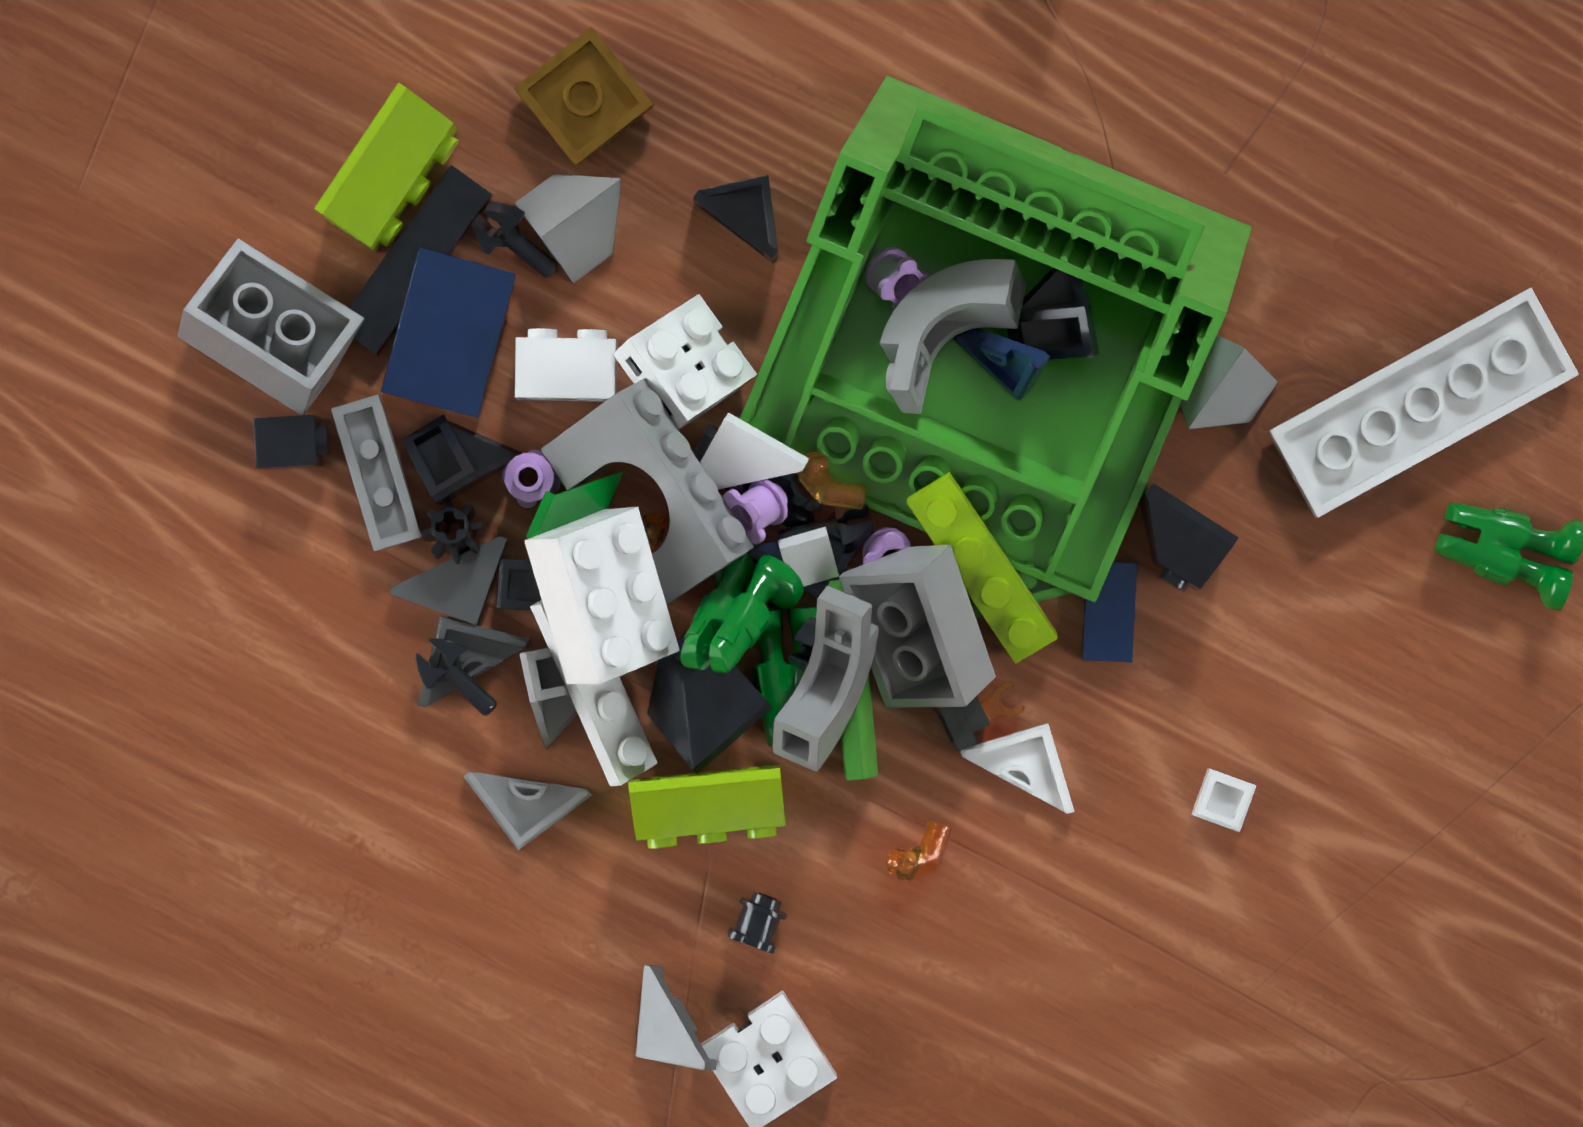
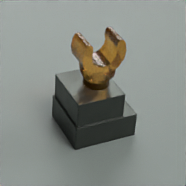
[934,682,1025,751]

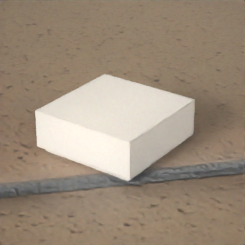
[777,527,839,587]
[1191,768,1257,832]

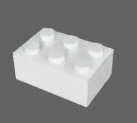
[524,507,680,685]

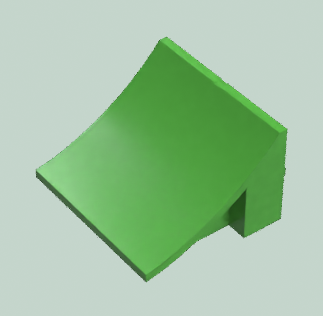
[740,76,1252,603]

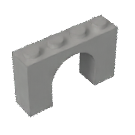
[541,379,754,606]

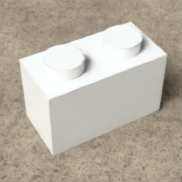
[515,329,618,402]

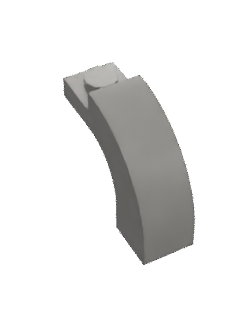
[880,259,1027,414]
[773,586,879,772]

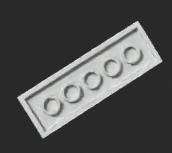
[1267,288,1579,518]

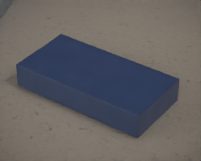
[1081,562,1137,663]

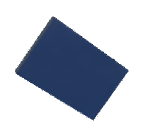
[381,247,516,418]

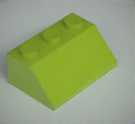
[314,82,459,252]
[628,764,786,848]

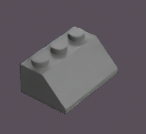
[177,238,364,415]
[839,545,996,708]

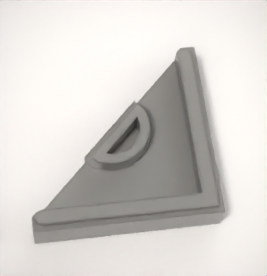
[464,772,593,850]

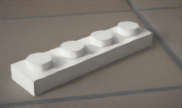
[530,600,657,787]

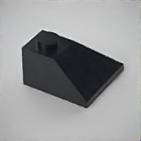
[1140,483,1239,593]
[647,632,773,774]

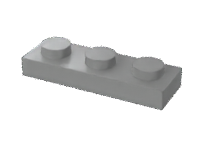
[331,394,423,552]

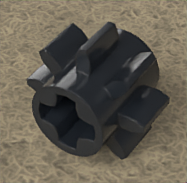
[421,499,485,565]

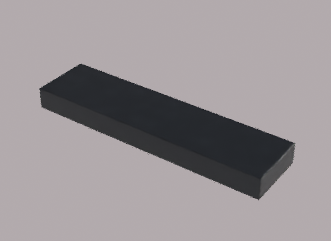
[348,165,493,356]

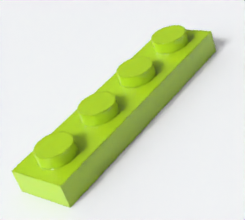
[907,472,1058,664]

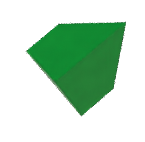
[526,471,624,539]

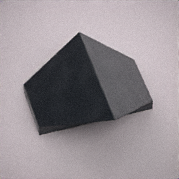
[693,175,778,263]
[1007,268,1099,360]
[402,414,523,506]

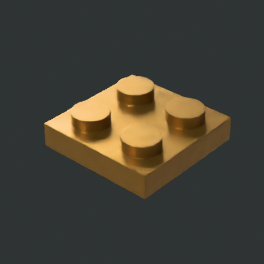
[514,27,654,168]

